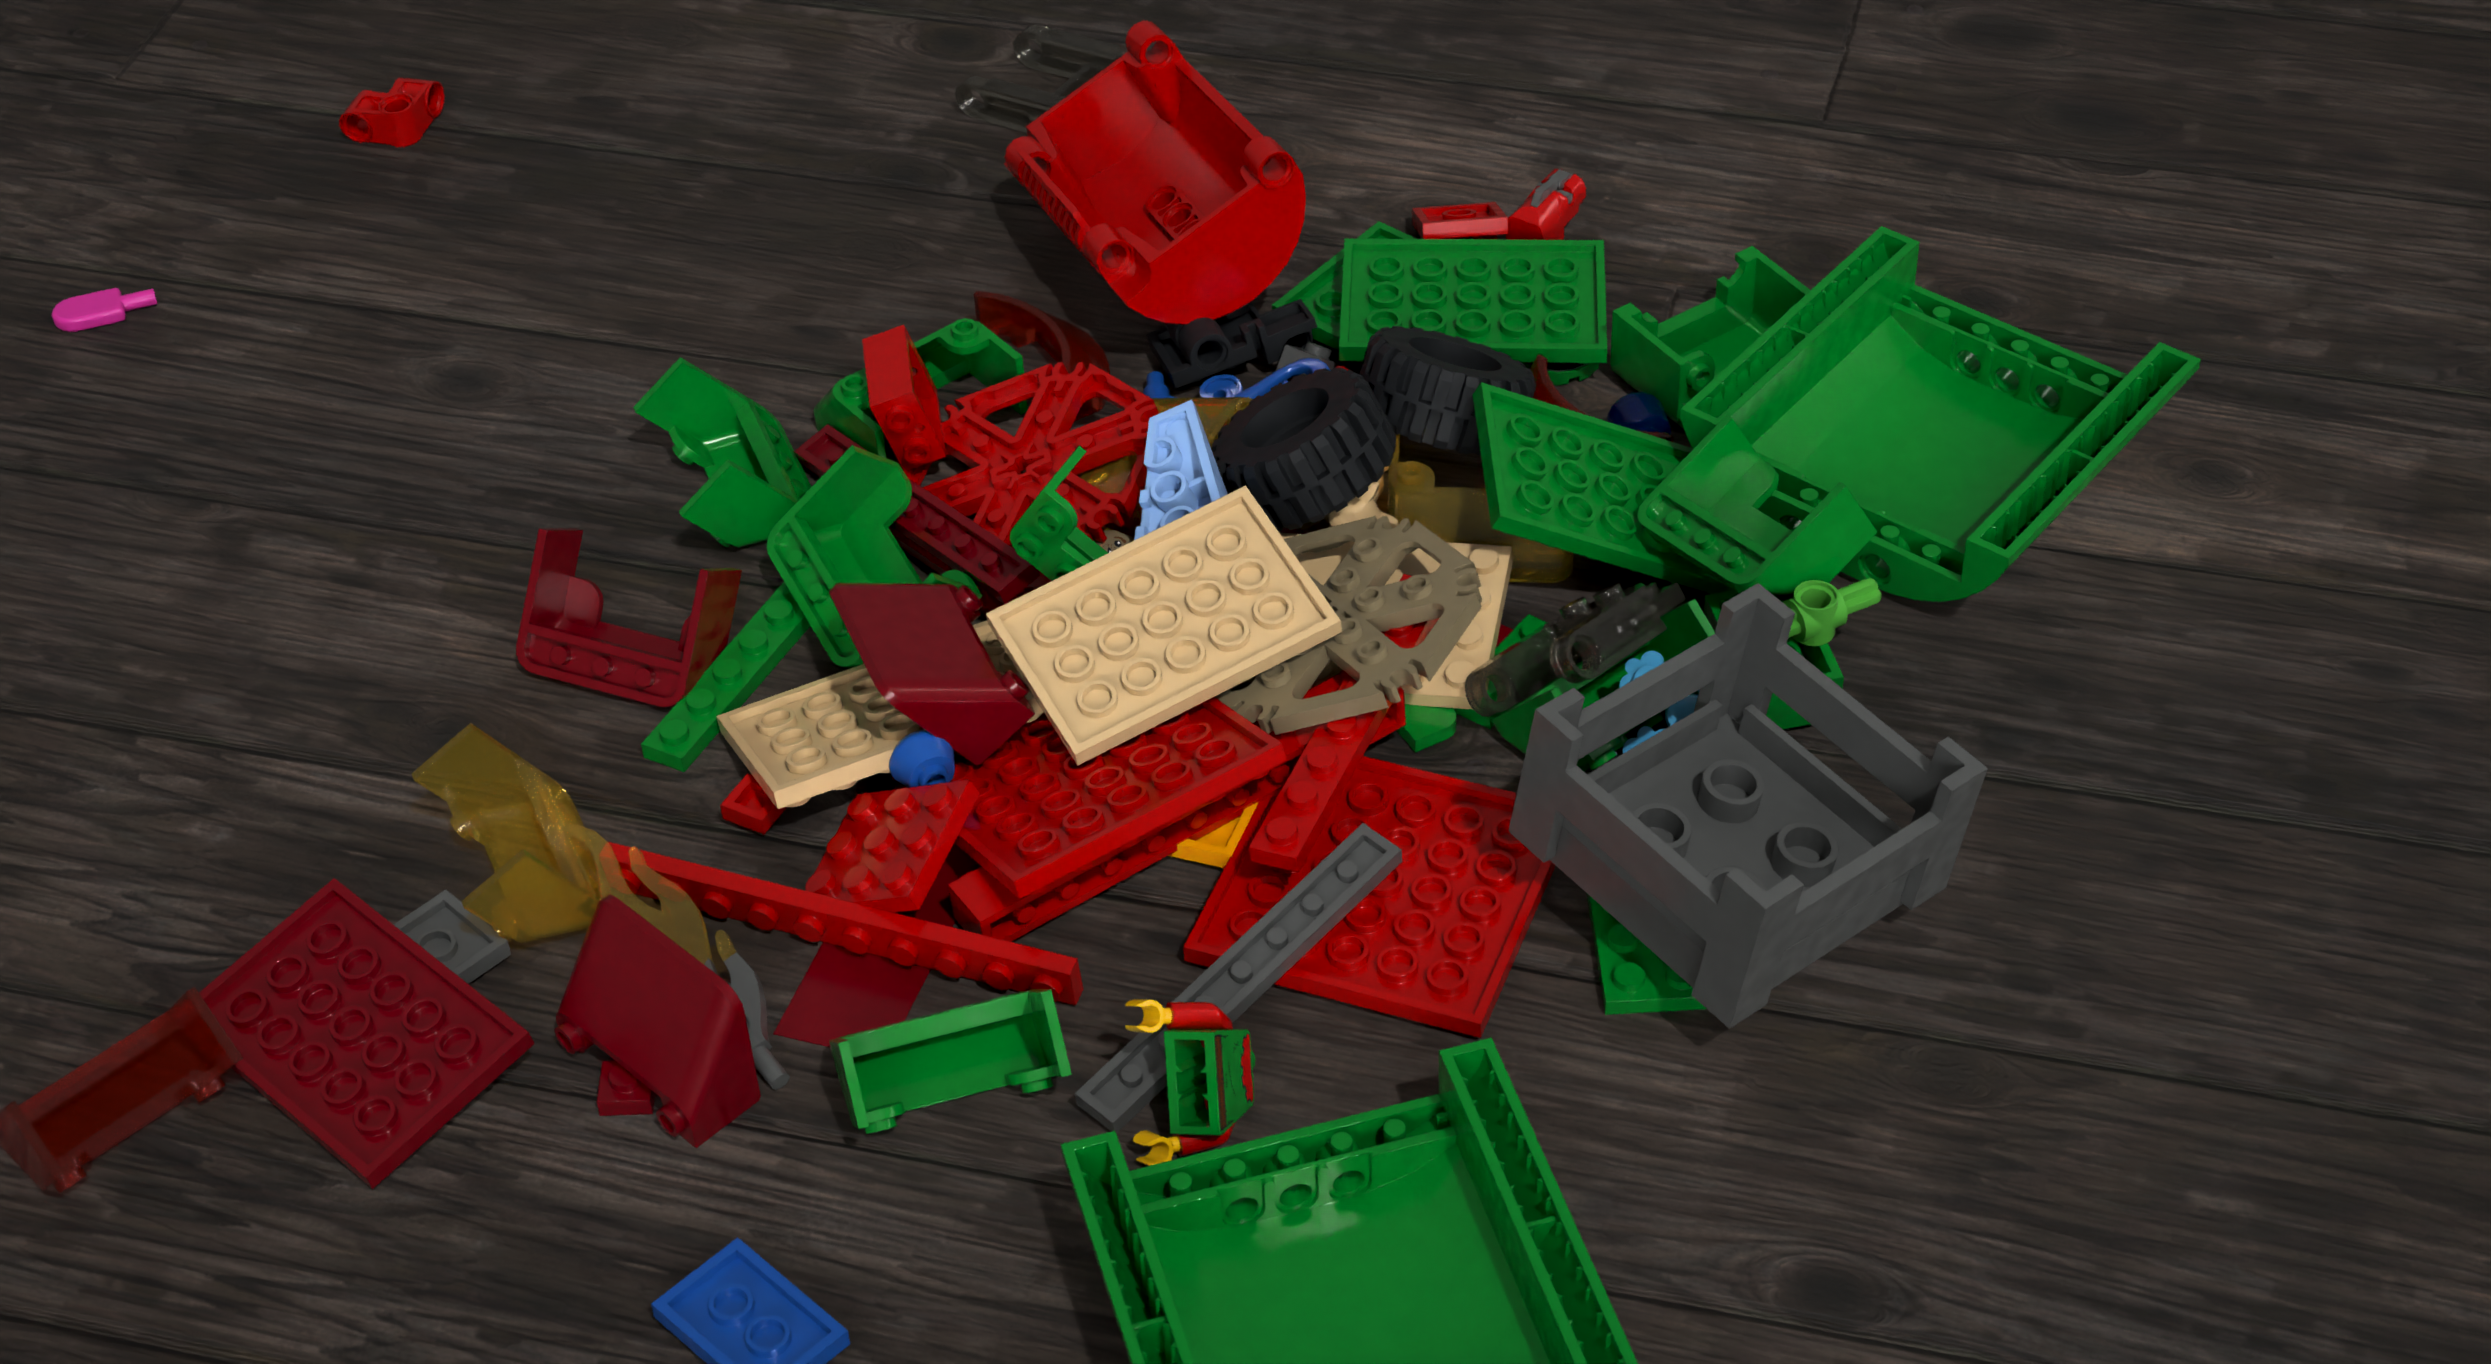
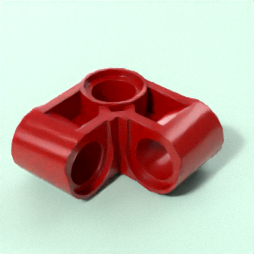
[339,78,445,147]

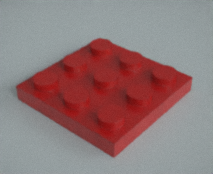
[805,780,980,913]

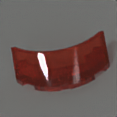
[974,291,1110,421]

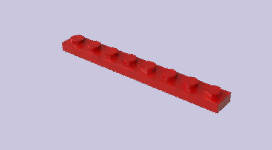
[1249,574,1439,873]

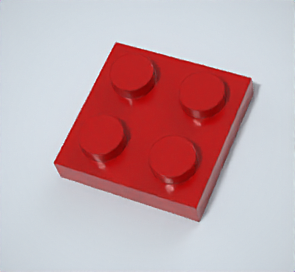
[1412,202,1508,239]

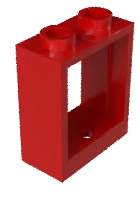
[862,324,946,472]

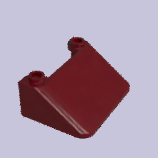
[829,583,1035,765]
[554,895,761,1148]

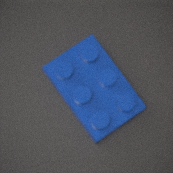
[651,1237,850,1364]

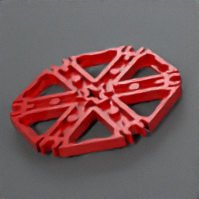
[889,362,1159,575]

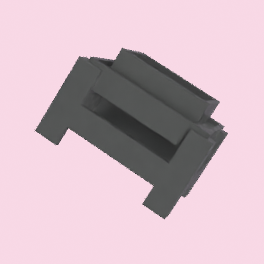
[1508,583,1988,1029]

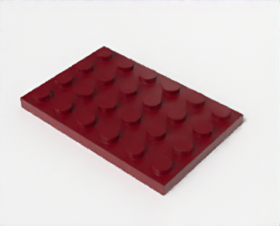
[174,878,535,1189]

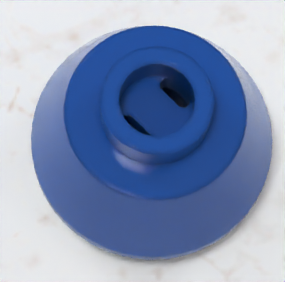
[889,730,955,788]

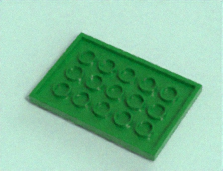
[1339,239,1607,364]
[1472,382,1733,594]

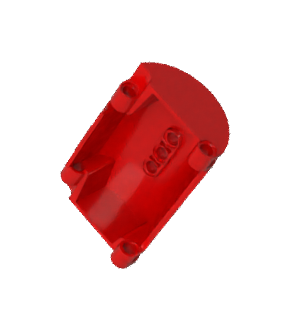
[1004,21,1306,324]

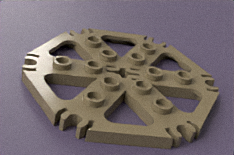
[1215,516,1482,735]

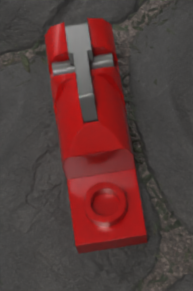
[1506,169,1586,240]

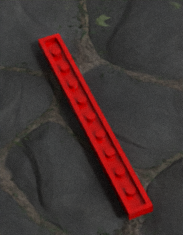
[600,842,1084,1005]

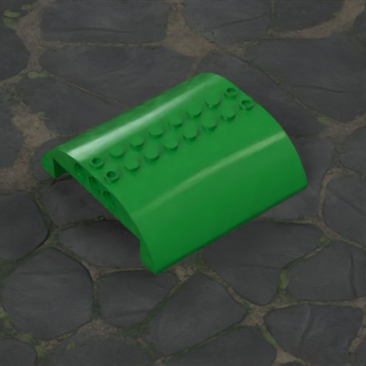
[1680,226,2201,602]
[1060,1037,1638,1364]

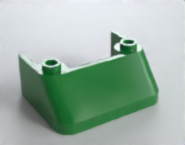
[814,318,1028,458]
[633,357,812,548]
[829,989,1072,1134]

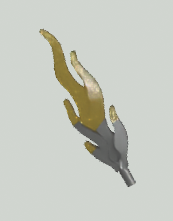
[566,824,790,1090]

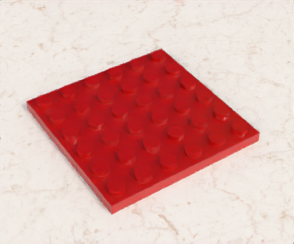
[891,697,1287,899]
[1183,756,1556,1038]

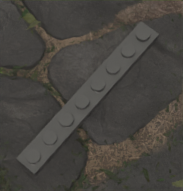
[1074,823,1403,1134]

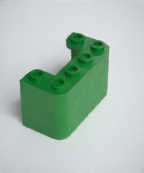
[1610,246,1810,428]

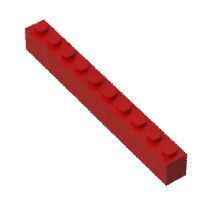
[948,670,1406,942]

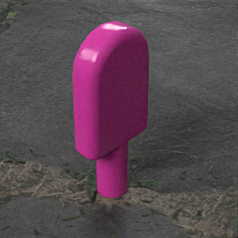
[52,288,158,332]

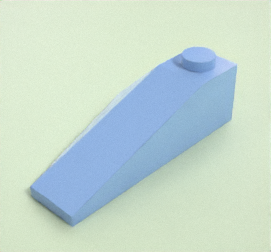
[1134,399,1227,540]

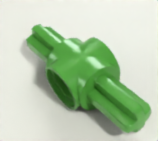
[1783,578,1882,646]

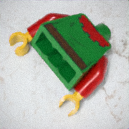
[1125,999,1256,1166]

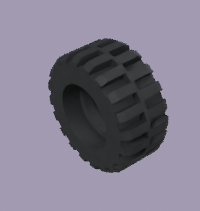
[1359,326,1537,456]
[1211,367,1396,532]

